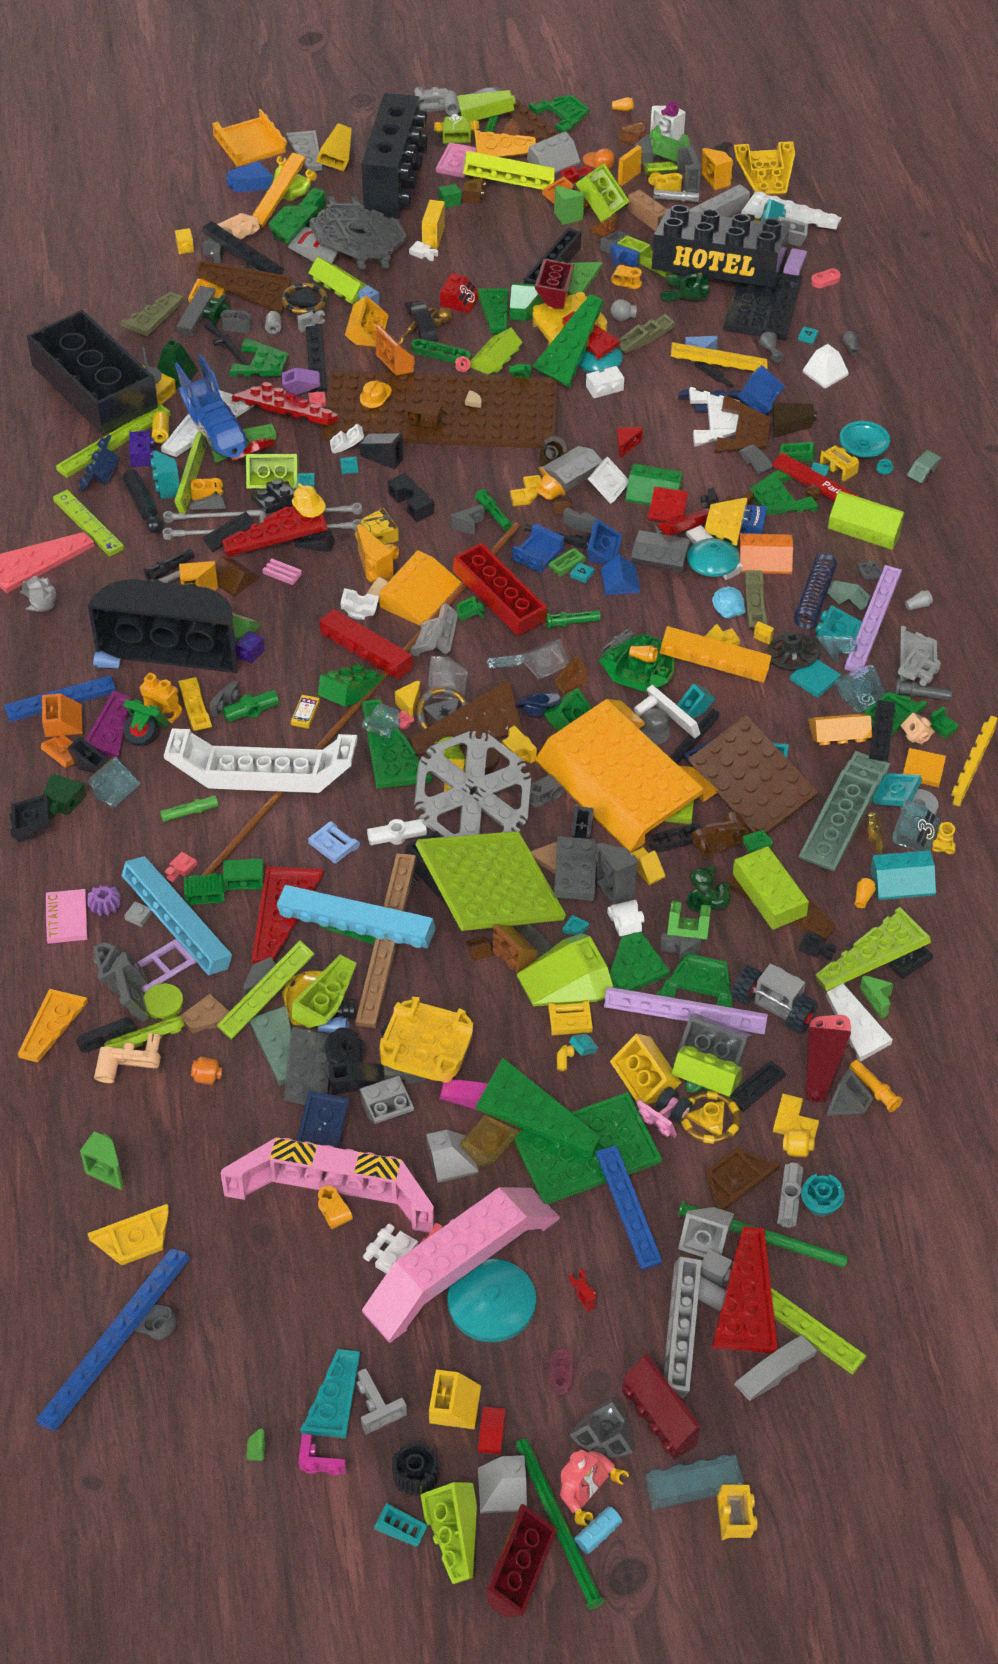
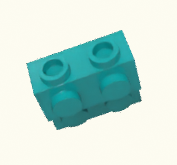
[814,605,862,650]

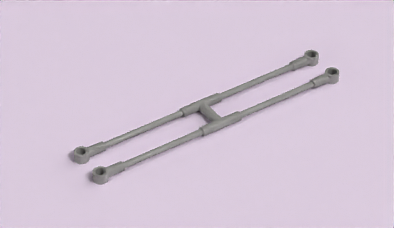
[163,503,362,540]

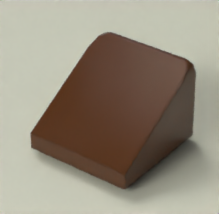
[553,498,571,515]
[466,936,492,961]

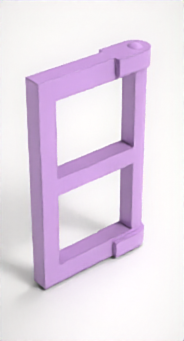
[137,939,197,992]

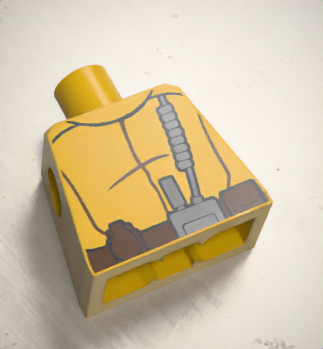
[355,508,399,544]

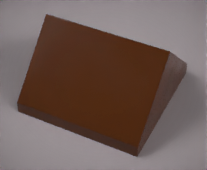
[215,556,259,597]

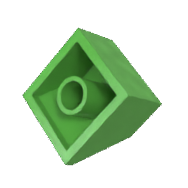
[80,1131,124,1190]

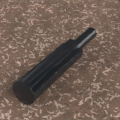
[695,361,734,388]

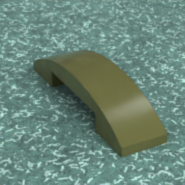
[745,570,767,628]

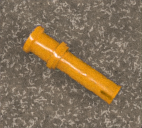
[849,1059,903,1112]

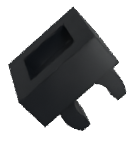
[700,487,719,509]

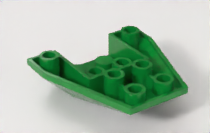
[600,634,674,693]

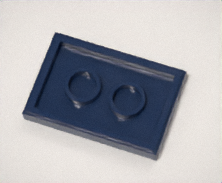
[297,1091,350,1148]

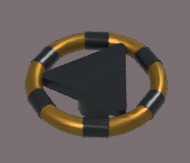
[281,283,328,315]

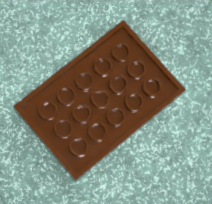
[688,715,818,835]

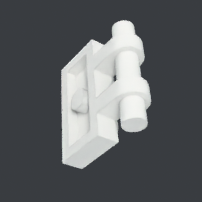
[363,1224,418,1274]

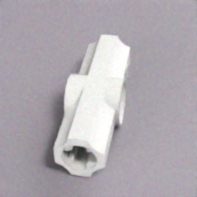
[367,819,427,845]

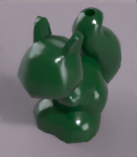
[686,865,731,912]

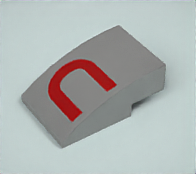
[288,227,340,263]

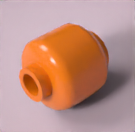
[190,1056,222,1085]

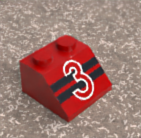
[440,273,478,314]

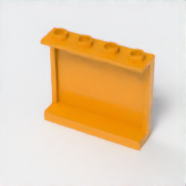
[212,109,287,167]

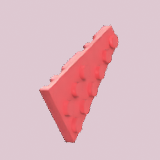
[0,532,94,593]

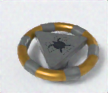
[417,687,468,730]

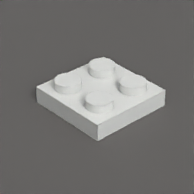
[588,457,629,504]

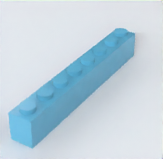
[122,856,232,976]
[277,885,436,949]

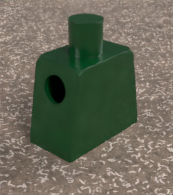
[42,773,87,818]

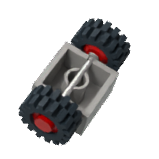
[731,963,818,1034]

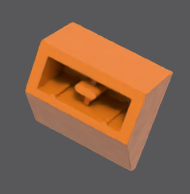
[42,693,83,737]

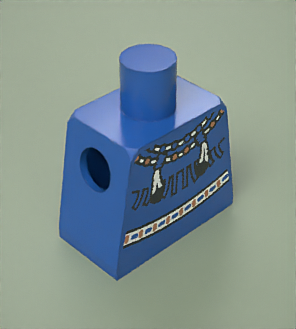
[740,505,767,534]

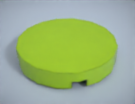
[144,983,183,1020]

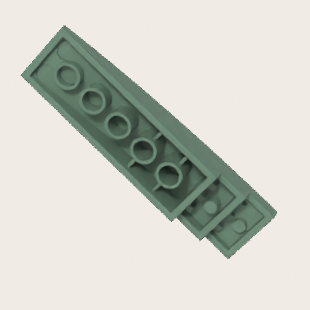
[798,751,890,872]

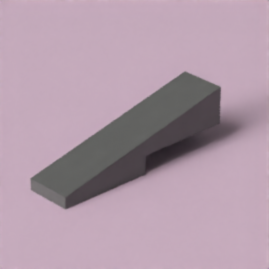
[177,285,216,337]

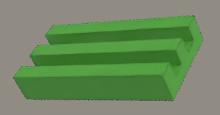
[548,548,586,577]

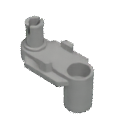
[414,87,460,115]

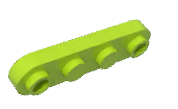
[104,1016,185,1048]

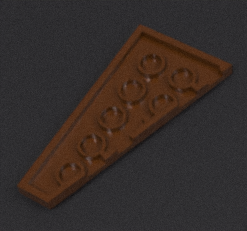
[196,260,291,315]
[410,679,523,756]

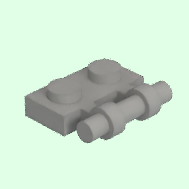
[898,648,941,686]

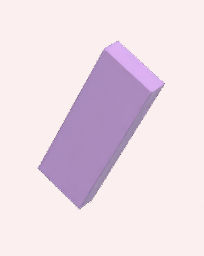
[783,248,807,276]

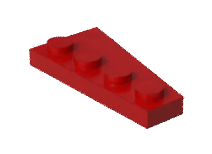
[562,311,620,360]

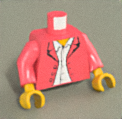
[560,1450,629,1526]

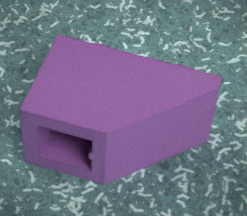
[282,368,321,395]

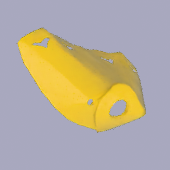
[282,971,322,1025]

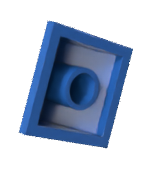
[587,519,622,564]
[601,554,640,595]

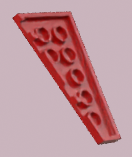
[222,506,328,557]

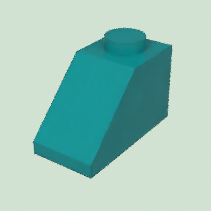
[677,683,716,719]

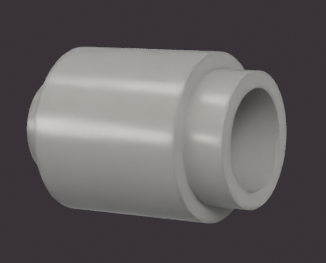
[265,311,281,334]

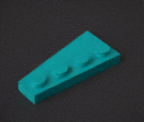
[300,1349,360,1439]

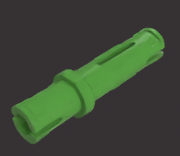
[160,795,218,823]

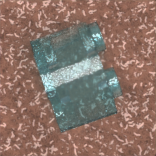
[362,703,400,739]

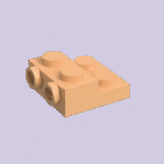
[217,213,260,240]

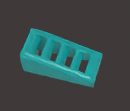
[373,1503,428,1547]

